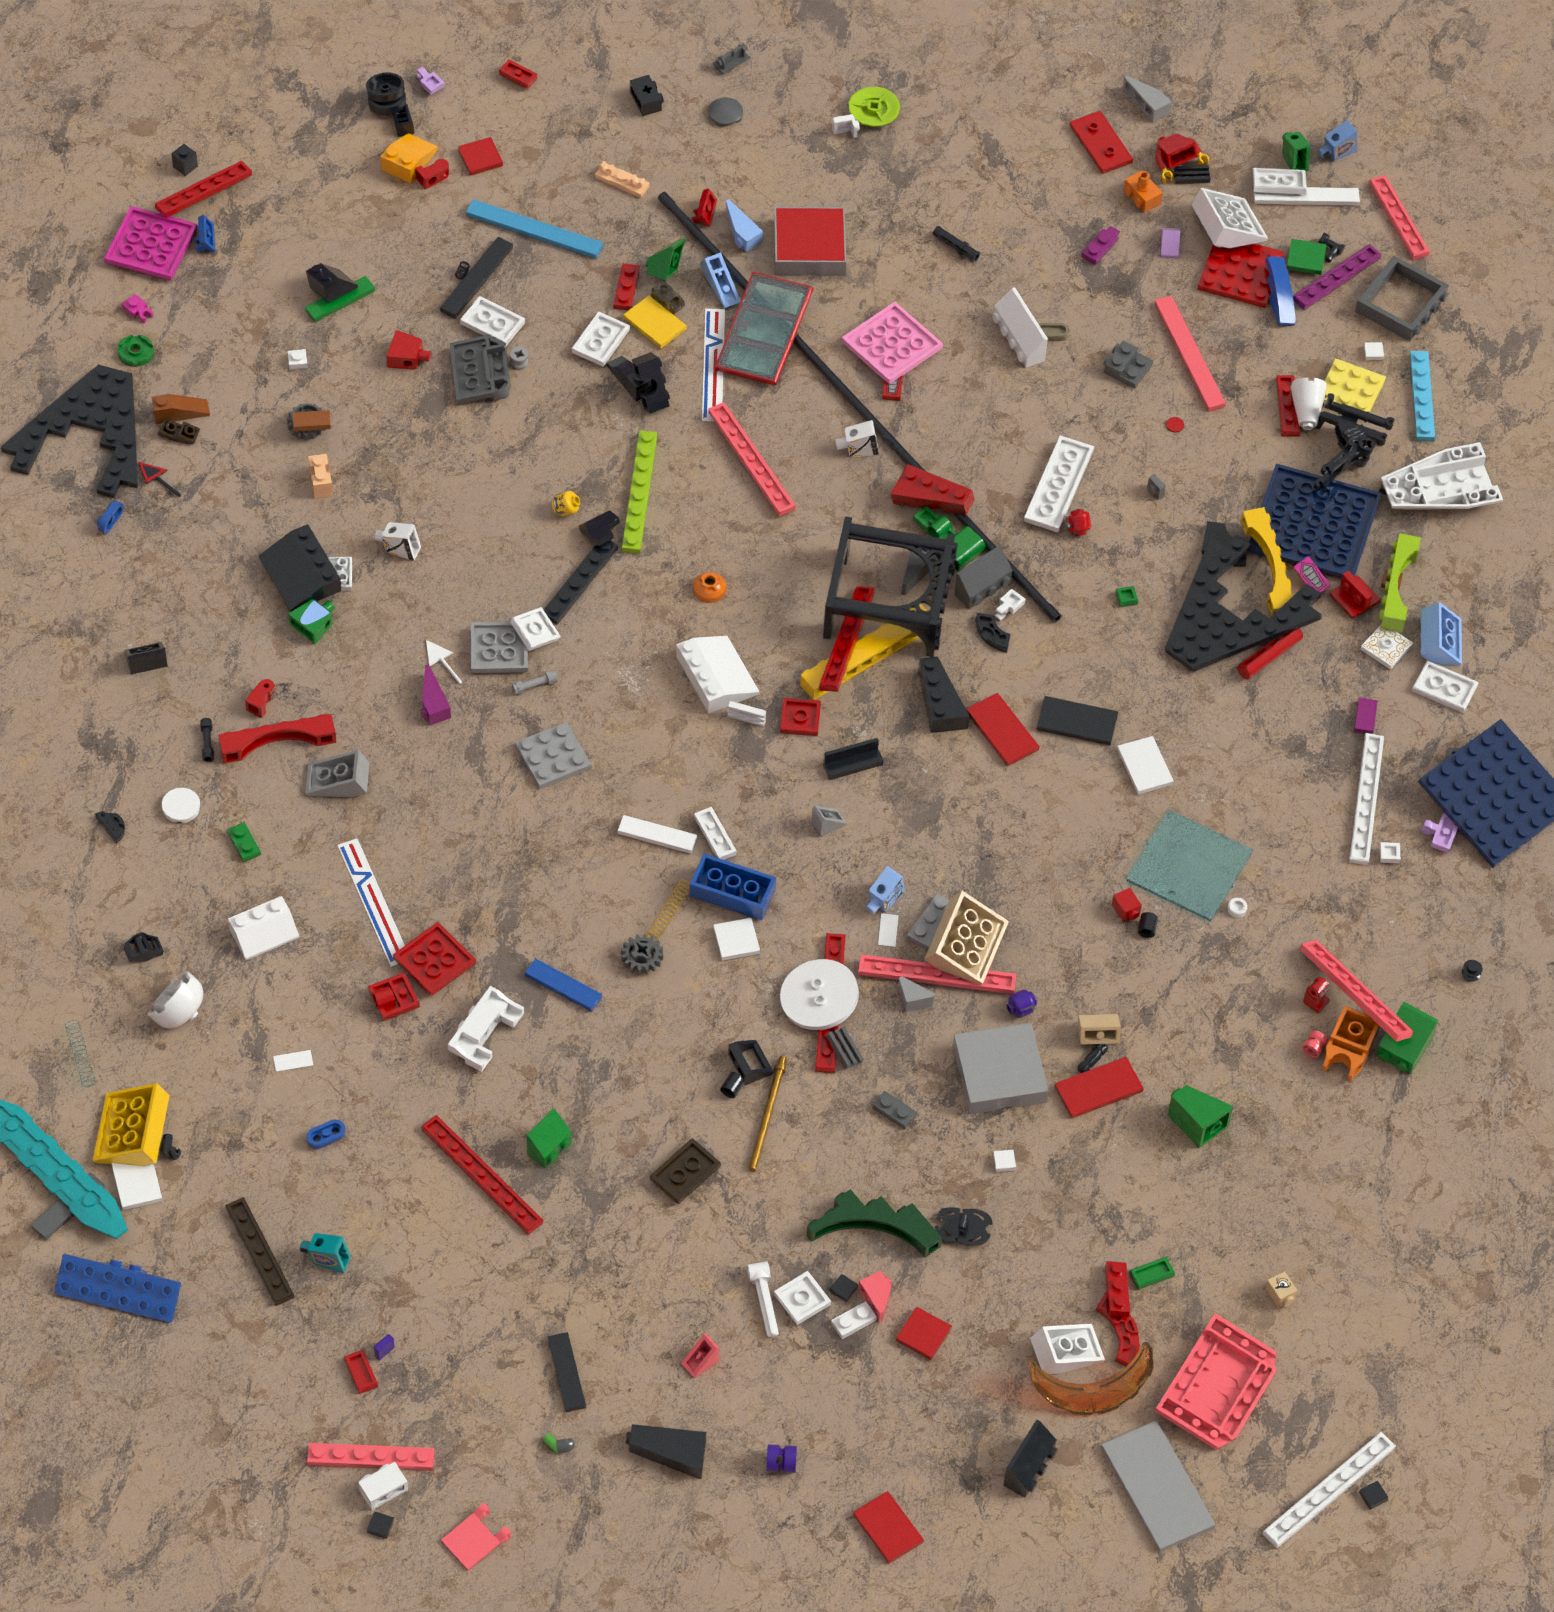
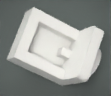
[832,114,860,138]

